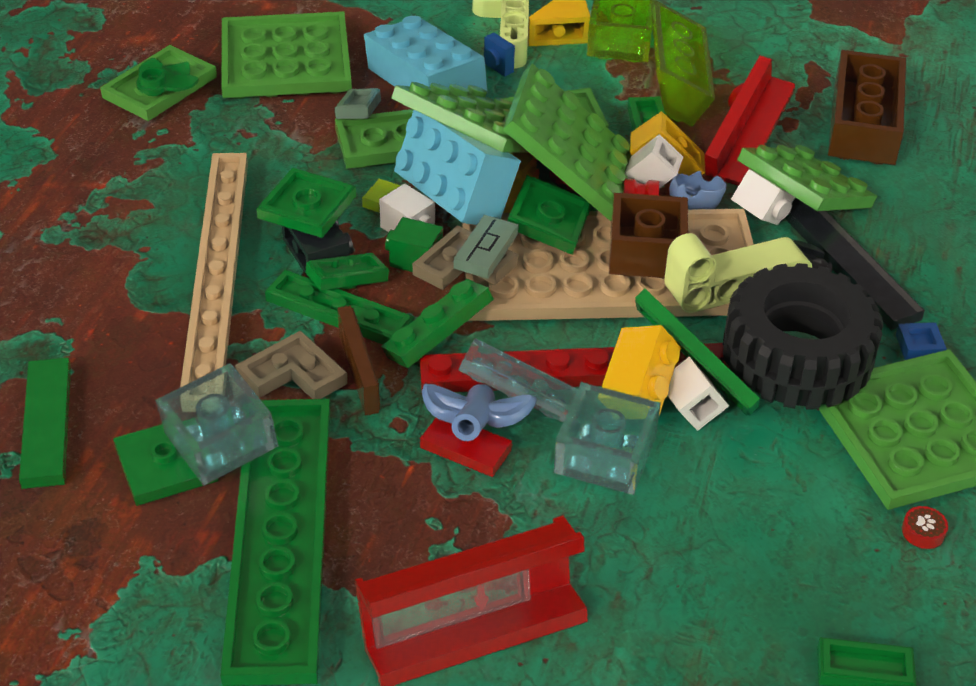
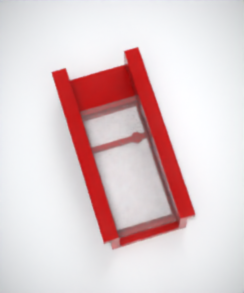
[355,515,588,686]

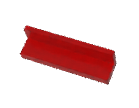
[705,55,795,186]

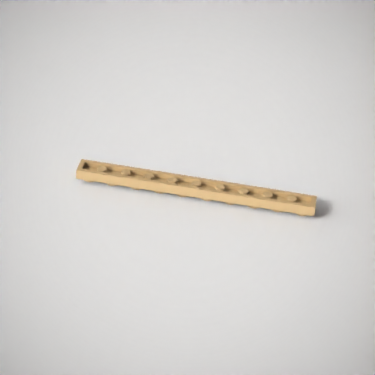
[179,153,248,410]

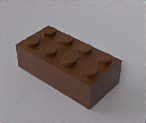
[828,50,906,165]

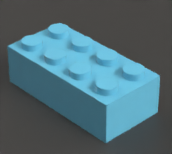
[364,16,487,91]
[394,110,521,225]

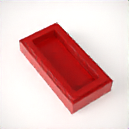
[420,418,512,477]

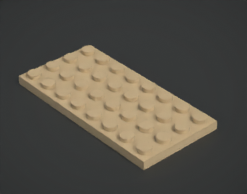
[462,209,754,321]

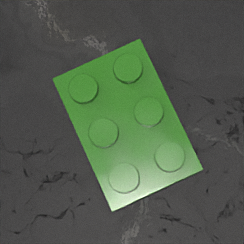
[100,45,217,121]

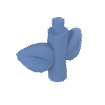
[422,384,537,441]

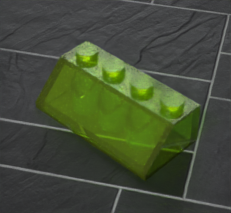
[651,0,715,126]

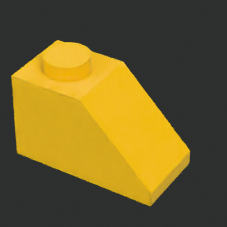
[528,0,591,46]
[630,111,705,176]

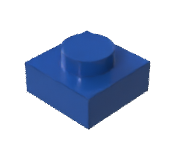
[484,32,515,77]
[896,323,947,360]

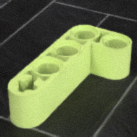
[472,0,529,69]
[664,233,812,313]

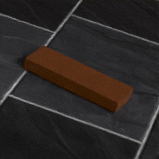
[337,305,380,416]

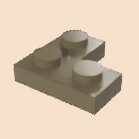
[412,225,518,290]
[235,331,348,399]

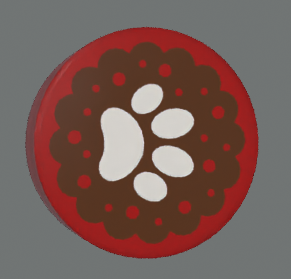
[902,506,948,549]

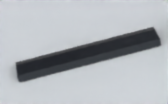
[785,197,925,331]

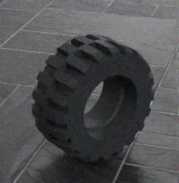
[722,263,883,410]

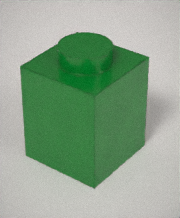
[385,217,443,272]

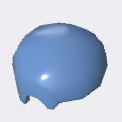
[669,171,727,210]

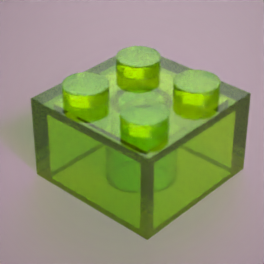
[587,0,656,63]

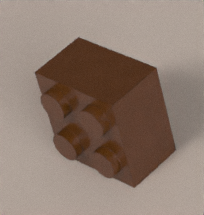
[609,193,688,279]

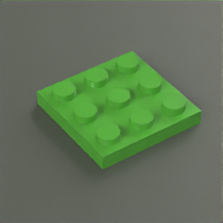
[737,145,877,211]

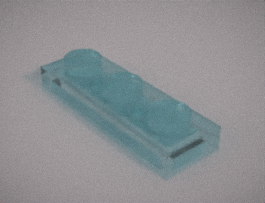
[458,338,582,424]

